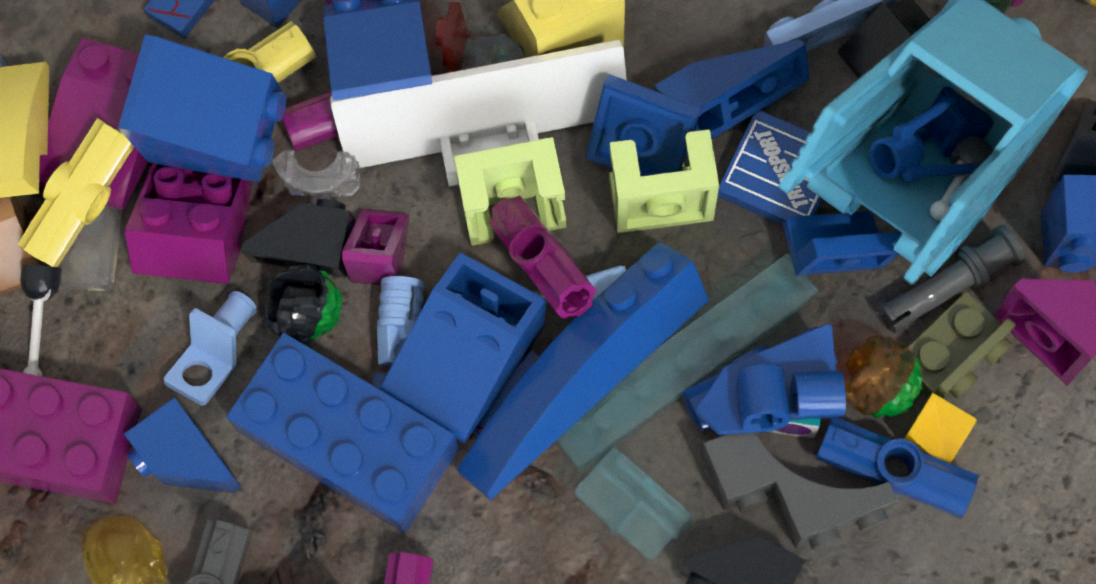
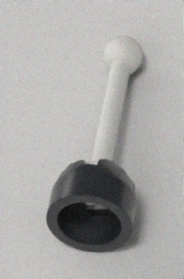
[20,265,62,376]

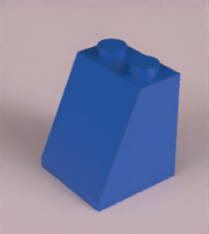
[118,34,286,182]

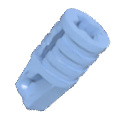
[376,276,425,368]

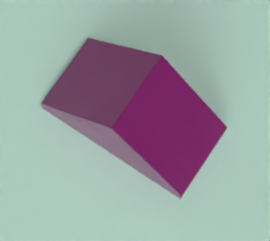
[342,209,409,285]

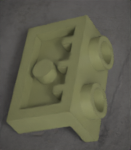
[900,291,1016,399]

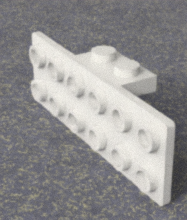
[330,40,627,186]

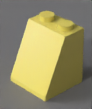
[497,0,625,58]

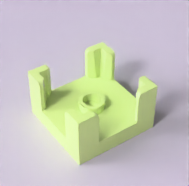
[609,129,719,233]
[454,137,567,246]

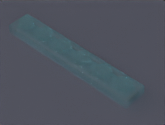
[556,253,819,472]

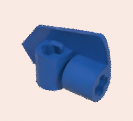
[695,324,846,435]

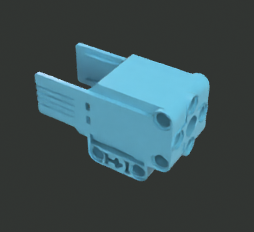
[778,0,1088,284]

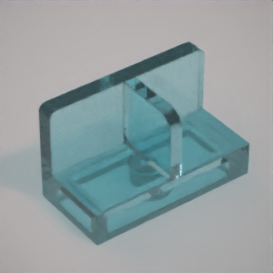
[575,447,693,561]

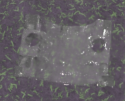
[272,150,360,205]

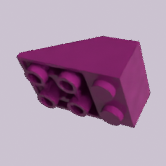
[125,163,253,284]

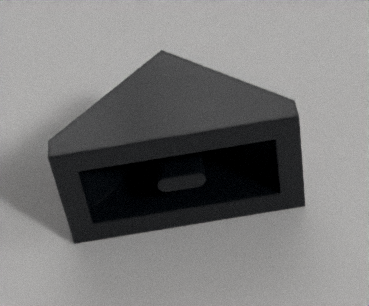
[838,0,931,79]

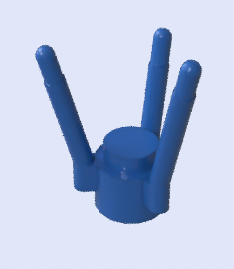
[869,96,980,182]

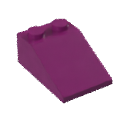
[39,38,147,210]

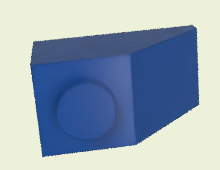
[124,397,242,493]

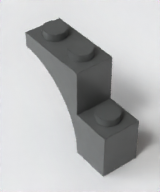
[701,433,898,550]

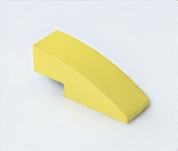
[0,62,49,198]

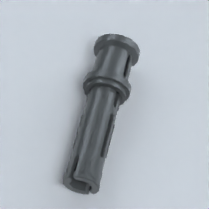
[878,224,1025,333]

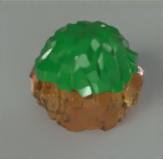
[844,335,923,418]

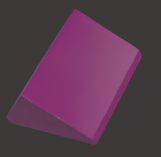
[993,279,1096,386]

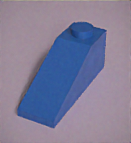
[654,39,810,139]

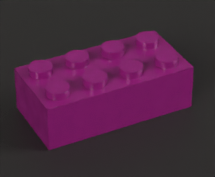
[0,369,142,504]

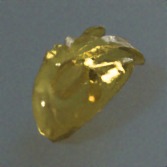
[82,517,168,584]

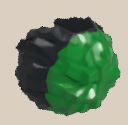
[265,264,342,344]

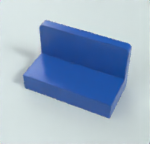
[783,211,901,276]

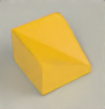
[904,393,977,463]

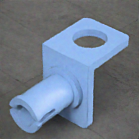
[164,291,257,406]

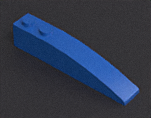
[457,241,709,500]

